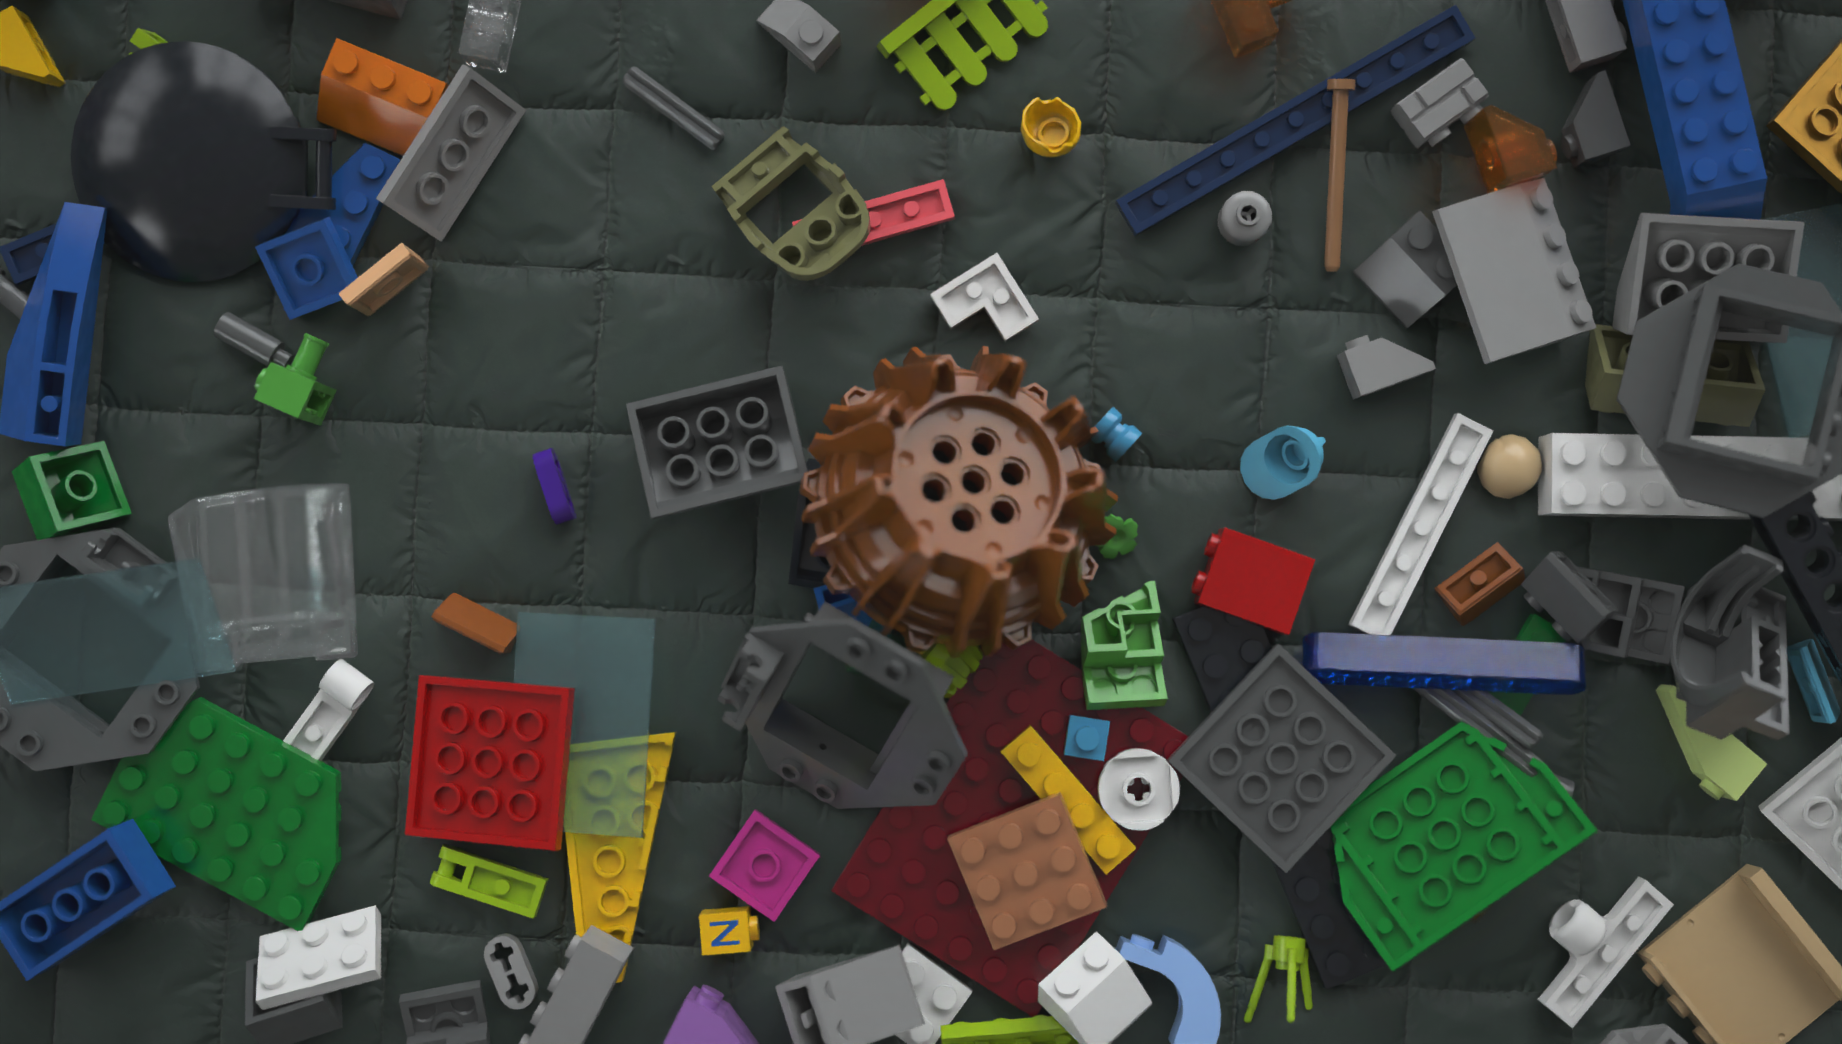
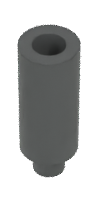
[213,312,294,368]

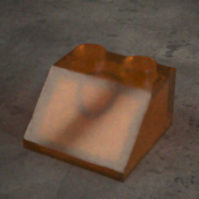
[1464,105,1557,193]

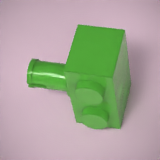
[254,333,337,426]

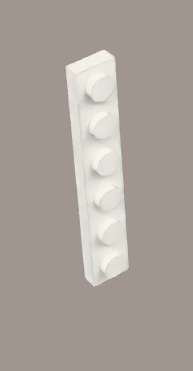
[1348,413,1493,643]

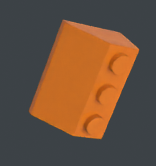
[316,38,449,156]

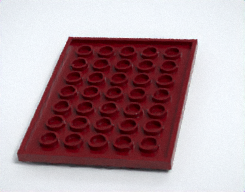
[831,640,1189,1017]

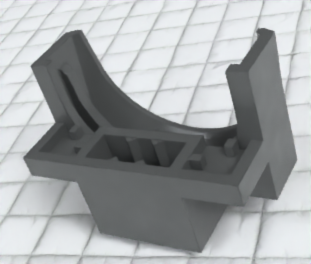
[1670,544,1789,740]

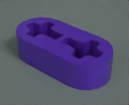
[532,448,576,525]

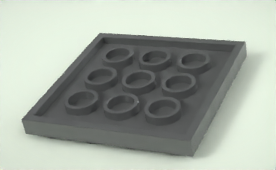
[1167,644,1397,873]

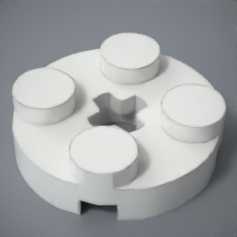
[1098,748,1180,830]

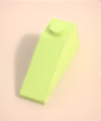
[1656,684,1767,801]

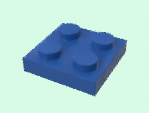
[255,217,358,320]

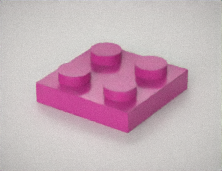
[709,809,821,922]

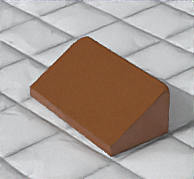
[1434,542,1525,626]
[431,593,522,654]

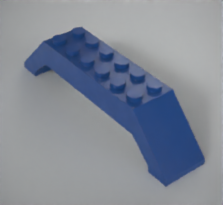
[1623,0,1767,219]

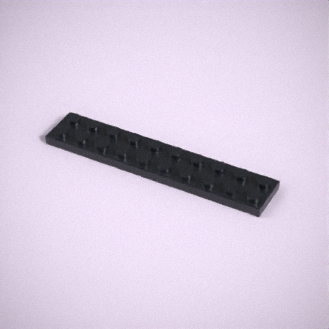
[1172,606,1387,990]

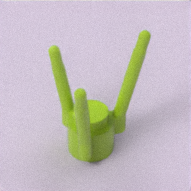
[1244,935,1313,1023]

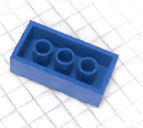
[0,819,176,981]

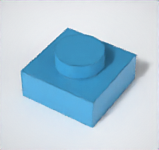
[1063,714,1110,761]

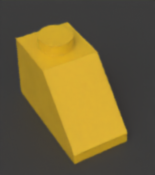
[0,6,66,87]

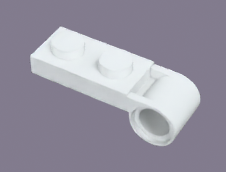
[283,659,375,761]

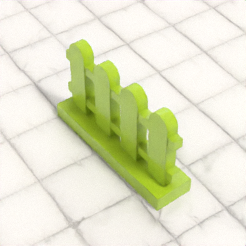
[876,0,1048,111]

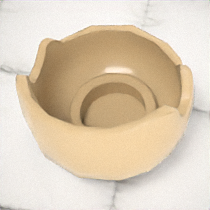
[1477,434,1543,499]

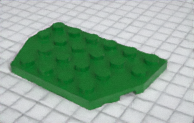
[91,697,341,931]
[1331,721,1598,973]

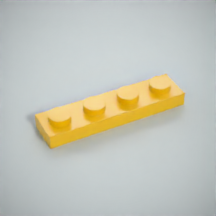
[1000,725,1136,875]

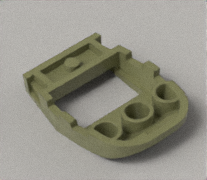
[711,126,871,281]

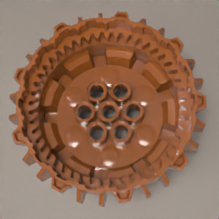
[800,346,1118,658]

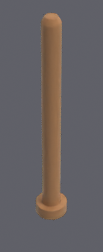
[1324,79,1356,272]

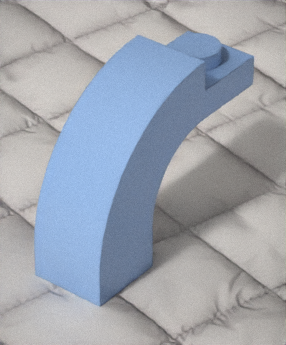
[1115,934,1221,1044]

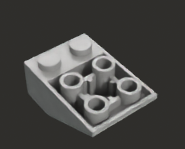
[775,945,925,1044]

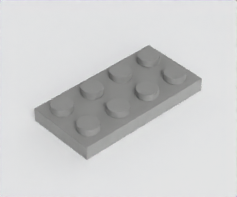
[376,64,526,242]

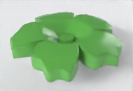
[1095,514,1138,559]

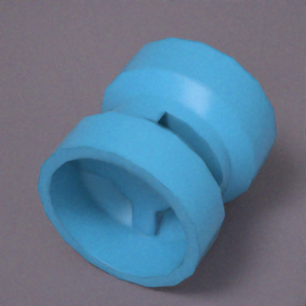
[1091,407,1142,462]

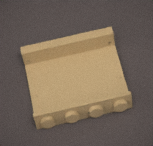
[1637,864,1842,1044]

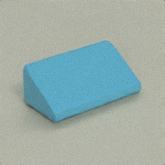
[1787,639,1840,724]

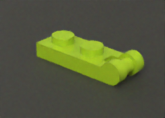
[430,844,549,919]

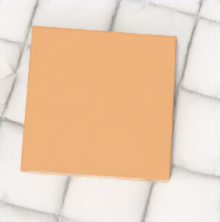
[338,243,429,316]

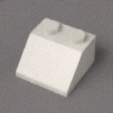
[1038,931,1152,1044]

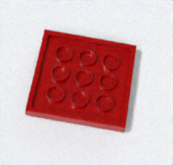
[405,675,575,851]

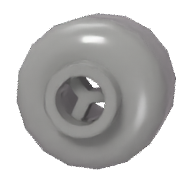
[1217,191,1272,246]

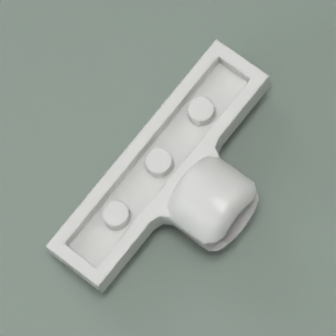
[1537,876,1674,1028]

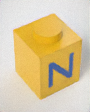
[699,906,760,956]

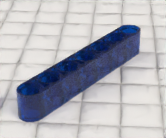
[1302,632,1586,695]

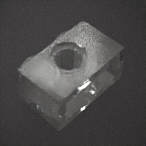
[458,0,521,73]

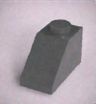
[1561,70,1631,168]

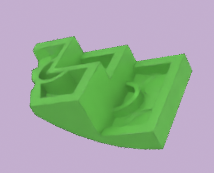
[1081,581,1168,710]

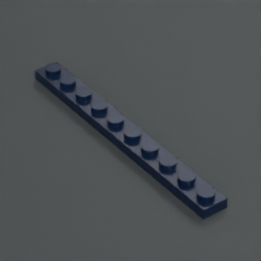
[1115,5,1476,237]

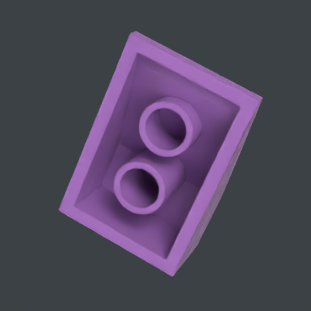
[663,985,759,1044]

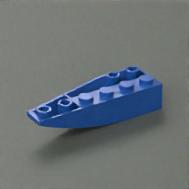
[0,202,107,447]

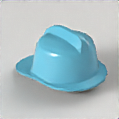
[1240,425,1326,500]

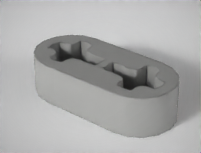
[484,933,539,1010]

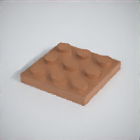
[947,792,1107,950]

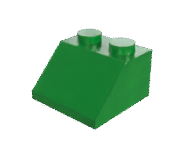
[11,441,132,540]

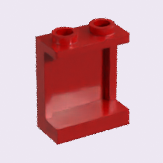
[1190,527,1316,635]

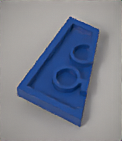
[285,142,401,266]

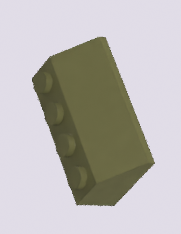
[1585,324,1765,427]

